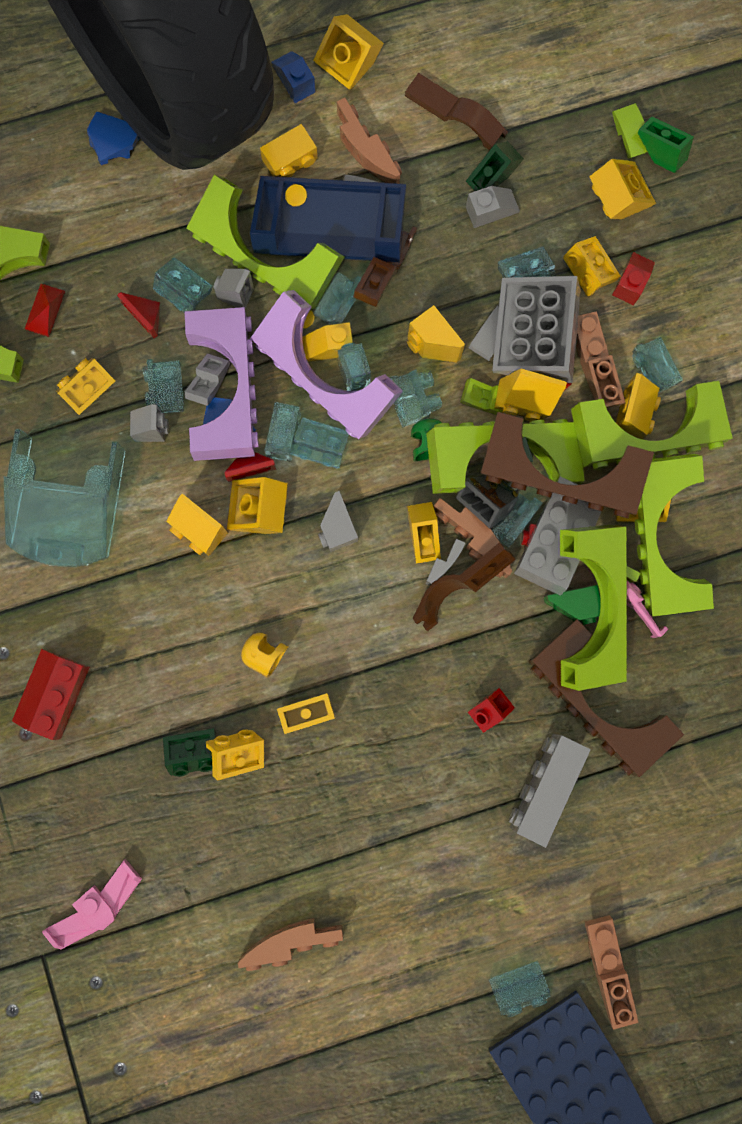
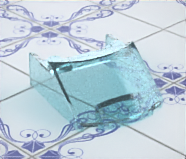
[3,429,125,567]

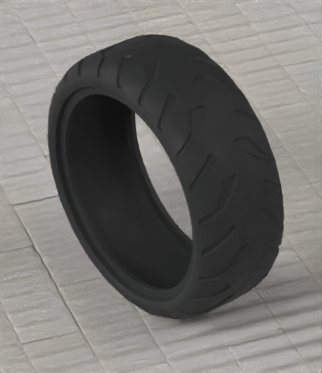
[47,0,274,170]

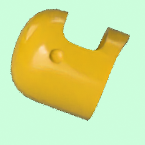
[241,633,289,678]

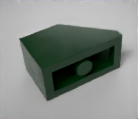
[466,141,524,191]

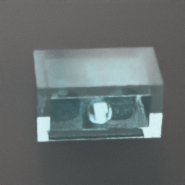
[337,343,371,391]
[264,402,301,462]

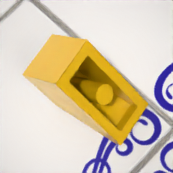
[302,322,353,362]
[407,502,441,564]

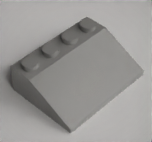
[492,276,581,383]

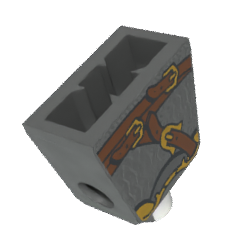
[456,475,519,529]

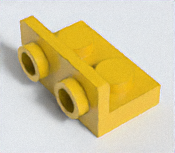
[563,236,621,296]
[56,358,115,415]
[206,729,264,781]

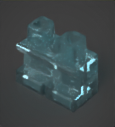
[389,370,442,428]

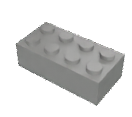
[514,477,601,596]
[509,734,591,848]

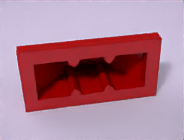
[24,284,65,337]
[117,292,160,339]
[224,452,276,482]

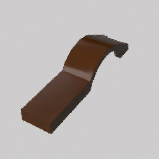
[405,73,508,150]
[353,226,417,307]
[413,542,516,631]

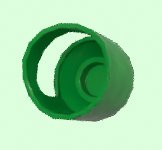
[411,418,442,462]

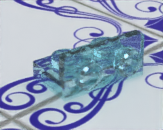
[498,246,555,278]
[153,257,213,313]
[314,272,361,325]
[632,337,683,393]
[143,359,184,413]
[292,418,350,469]
[491,494,542,548]
[489,961,550,1017]

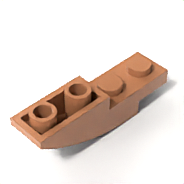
[337,98,402,184]
[576,311,625,408]
[433,498,512,578]
[585,915,639,1030]
[238,918,343,971]

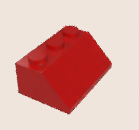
[12,649,90,740]

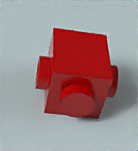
[468,688,515,733]

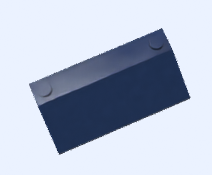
[250,176,406,262]

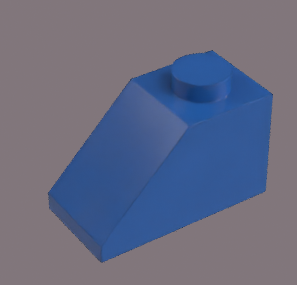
[271,51,315,103]

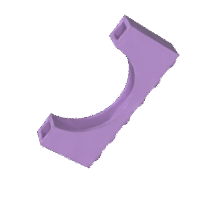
[250,290,403,440]
[185,307,259,461]

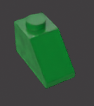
[638,117,694,173]
[543,585,601,625]

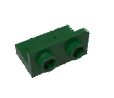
[163,728,216,777]

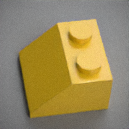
[313,14,384,90]
[589,159,656,219]
[407,305,465,363]
[494,368,567,422]
[615,373,661,439]
[227,477,288,534]
[166,493,228,556]

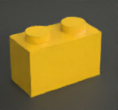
[260,124,318,177]
[277,693,335,734]

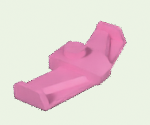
[627,580,668,638]
[42,859,142,950]

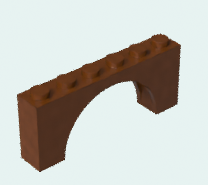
[481,412,654,519]
[529,619,684,777]

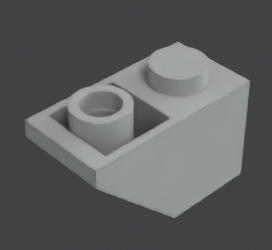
[130,404,169,442]

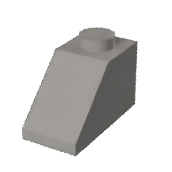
[466,186,520,228]
[214,269,254,308]
[318,491,358,552]

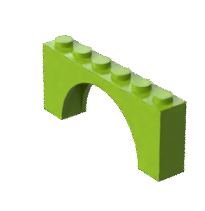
[187,175,344,309]
[0,226,50,383]
[571,381,733,470]
[426,419,585,494]
[635,453,714,616]
[560,525,627,691]

